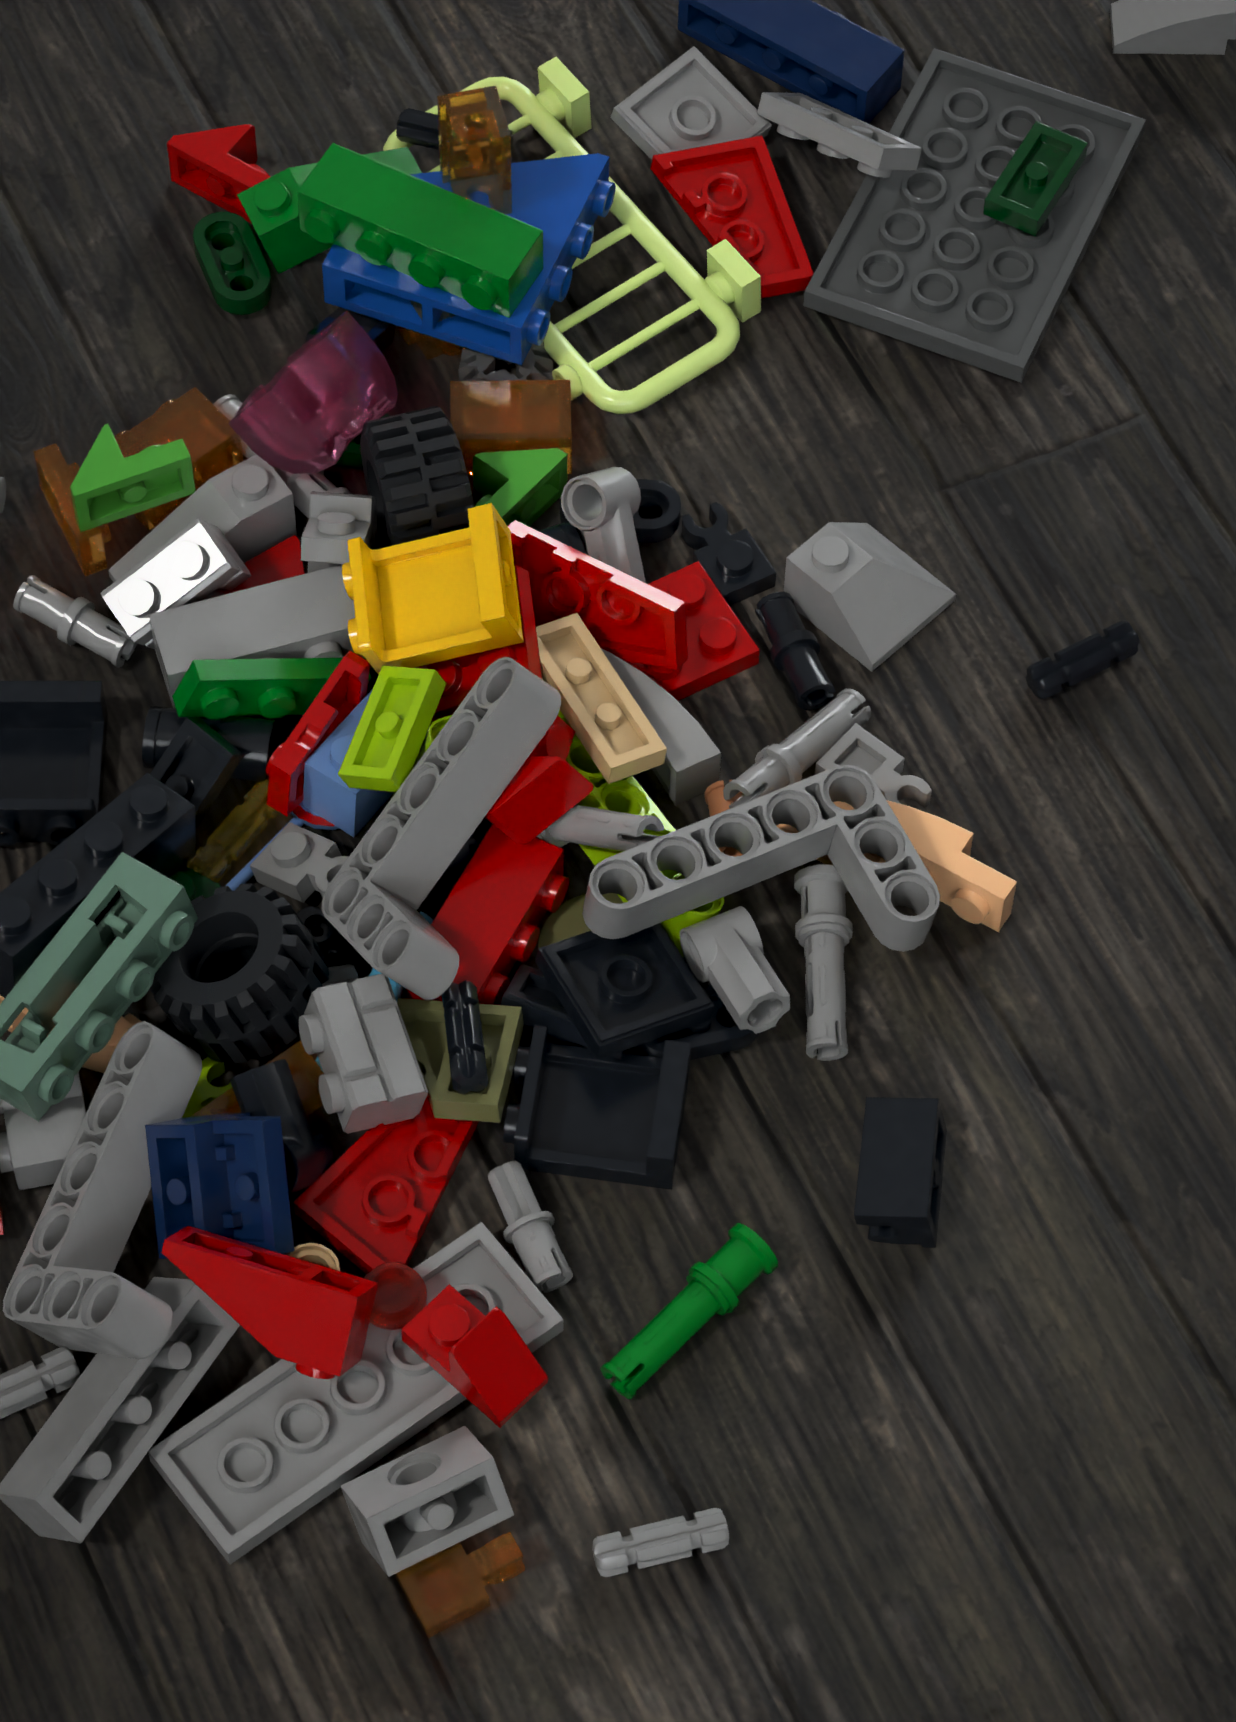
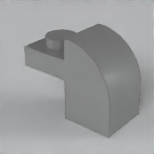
[301,491,377,573]

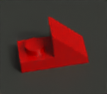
[167,124,271,224]
[485,715,594,844]
[401,1284,548,1428]

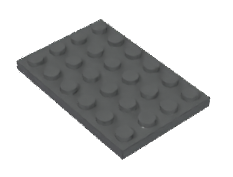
[803,48,1146,383]

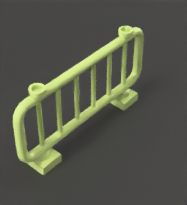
[383,57,761,414]

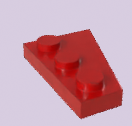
[650,135,814,299]
[293,1097,479,1288]

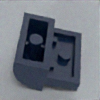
[145,1112,294,1259]

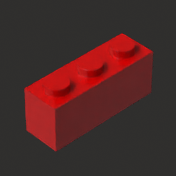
[406,824,569,1005]

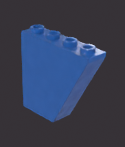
[322,153,616,366]

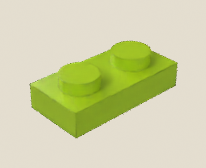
[338,665,447,792]

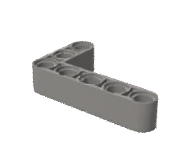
[322,657,561,1000]
[582,765,940,952]
[3,1021,202,1359]

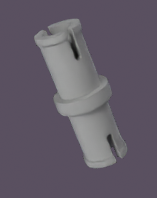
[13,575,137,668]

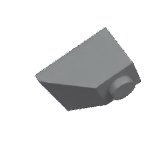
[784,522,956,672]

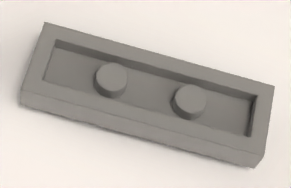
[757,92,922,178]

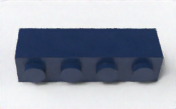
[678,0,905,124]

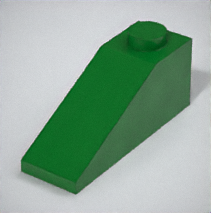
[237,147,422,274]

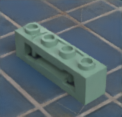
[0,852,198,1122]

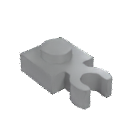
[815,723,932,808]
[249,822,349,903]

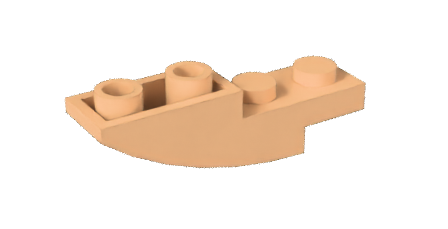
[776,800,1017,932]

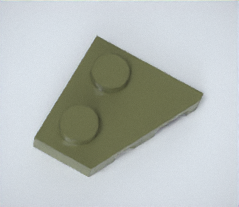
[397,998,524,1123]

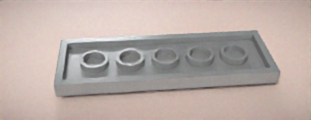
[148,1222,563,1565]

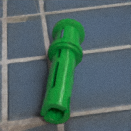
[600,1223,778,1399]

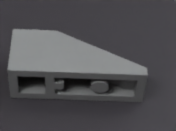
[108,452,297,582]

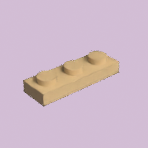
[536,613,667,784]

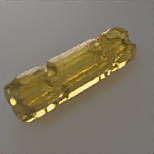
[187,780,279,883]

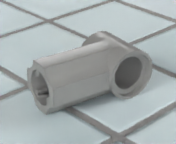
[561,467,646,583]
[679,906,790,1034]

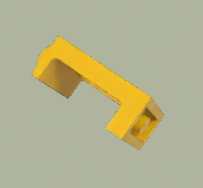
[342,503,524,675]

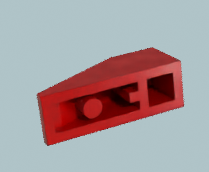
[161,1226,378,1379]

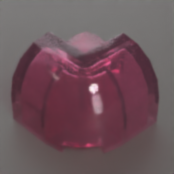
[228,311,398,474]

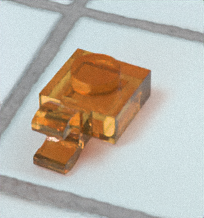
[396,1532,526,1638]

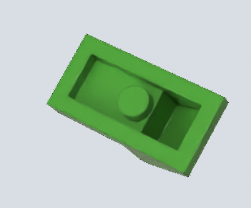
[70,424,196,532]
[473,448,567,527]

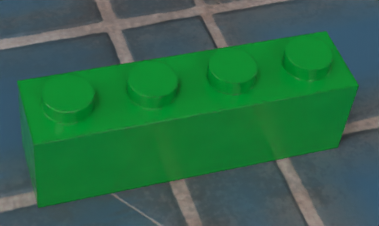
[297,143,543,318]

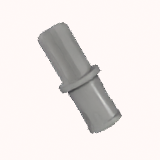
[488,1161,573,1293]

